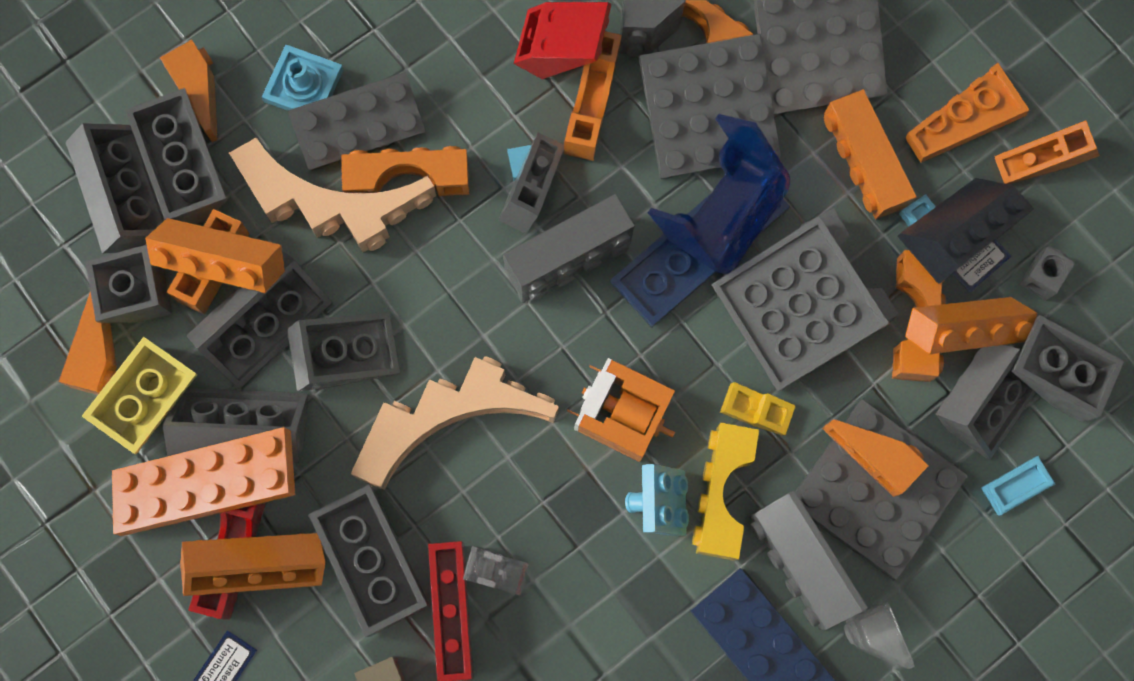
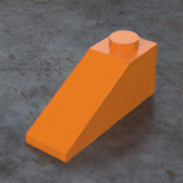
[160,40,218,143]
[994,120,1100,184]
[59,292,117,395]
[822,419,929,497]

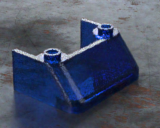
[648,114,790,274]

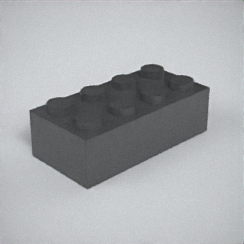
[503,194,635,303]
[308,484,430,637]

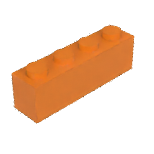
[824,89,917,220]
[145,218,285,293]
[905,297,1038,354]
[180,533,325,596]

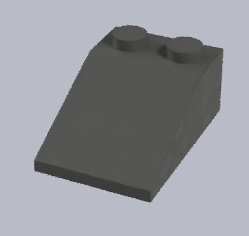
[287,312,400,391]
[1012,315,1124,422]

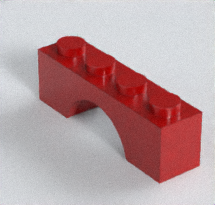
[188,502,266,620]

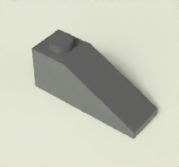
[498,132,564,234]

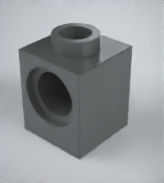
[1019,246,1075,301]

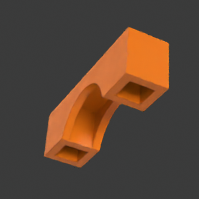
[682,0,753,43]
[564,31,622,161]
[341,146,469,196]
[892,250,946,382]

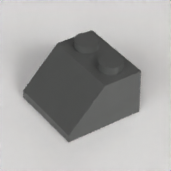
[619,0,686,57]
[85,245,172,323]

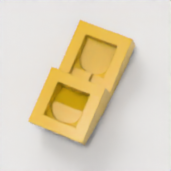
[720,382,795,435]

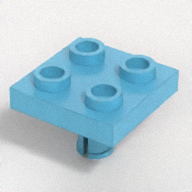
[262,45,344,110]
[625,464,689,536]

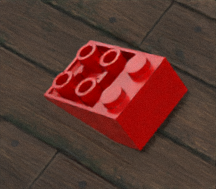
[514,2,612,79]

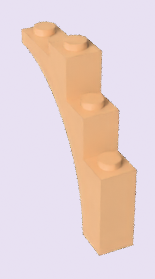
[229,138,436,252]
[351,357,559,490]

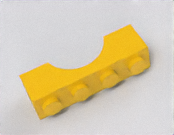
[692,423,759,561]

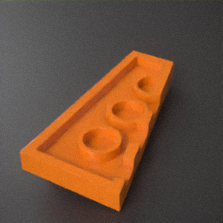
[905,63,1029,163]

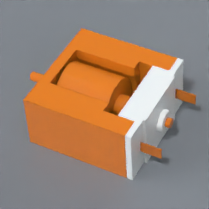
[567,358,675,462]

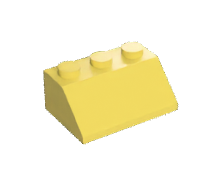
[82,337,197,455]

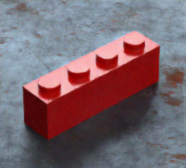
[428,541,474,681]

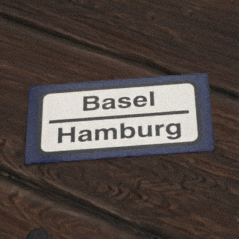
[953,240,1011,293]
[193,630,257,681]

